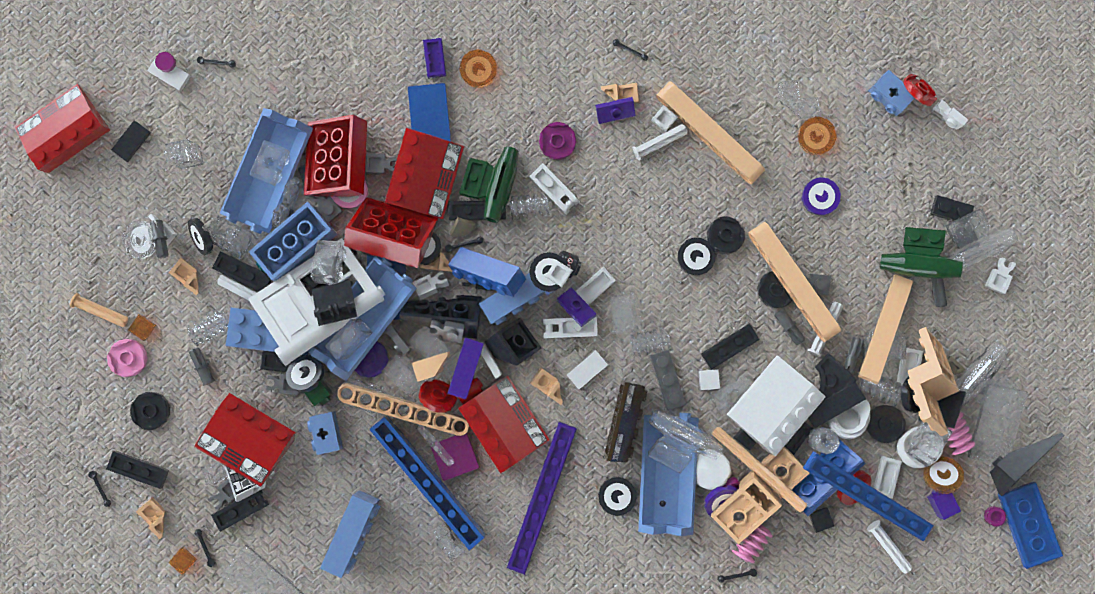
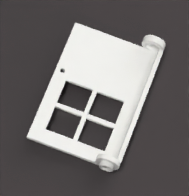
[248,238,386,366]

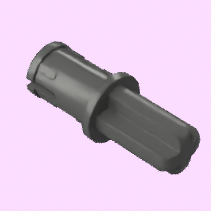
[150,220,169,259]
[774,309,805,345]
[844,337,864,376]
[189,347,215,386]

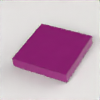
[430,433,480,481]

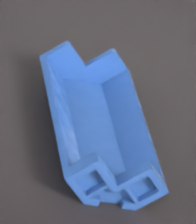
[219,108,313,234]
[308,256,417,381]
[638,411,699,536]

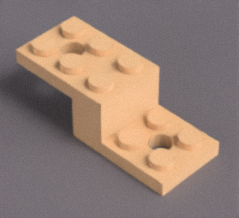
[908,327,959,436]
[711,446,810,544]

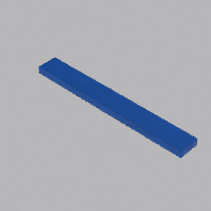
[803,451,934,541]

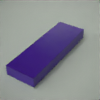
[447,338,484,399]

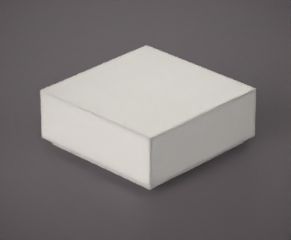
[651,105,678,132]
[545,260,573,287]
[698,369,720,390]

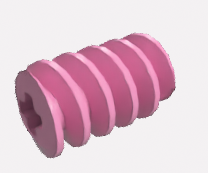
[946,412,975,455]
[732,524,773,563]

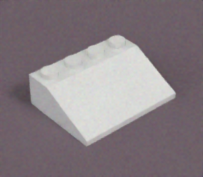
[727,356,825,456]

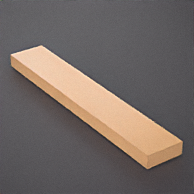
[858,274,913,384]

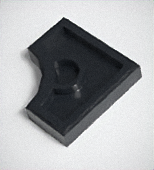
[815,353,858,400]

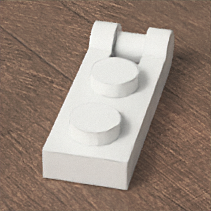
[529,163,580,215]
[543,317,598,338]

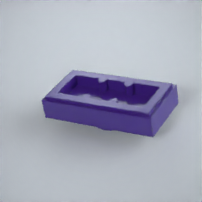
[423,38,447,79]
[595,97,636,124]
[557,287,596,327]

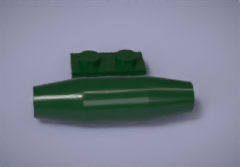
[459,146,519,223]
[880,227,963,279]

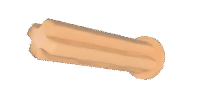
[70,293,128,327]

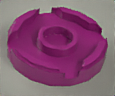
[539,122,576,160]

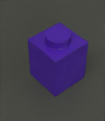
[927,487,961,520]

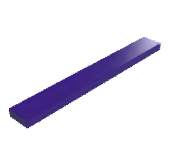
[507,422,577,575]

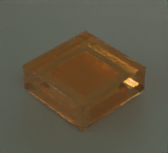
[128,314,156,341]
[168,547,197,575]

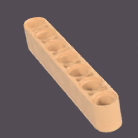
[656,81,765,185]
[748,222,841,342]
[338,383,469,436]

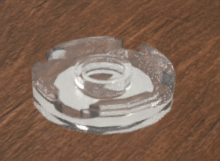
[122,221,155,259]

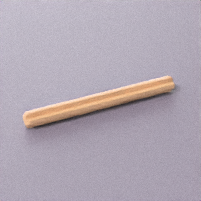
[712,427,807,512]

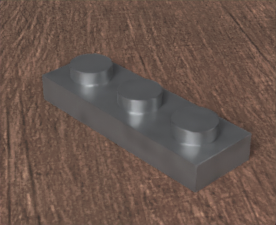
[650,350,686,411]

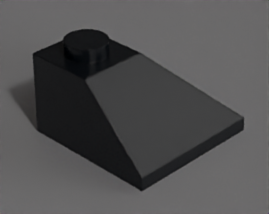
[484,318,542,366]

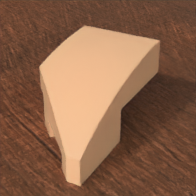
[601,83,640,104]
[419,252,452,272]
[169,258,199,295]
[412,351,450,382]
[530,368,563,405]
[136,497,165,539]

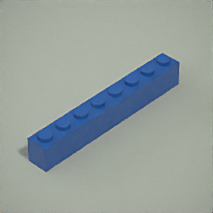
[369,415,486,550]

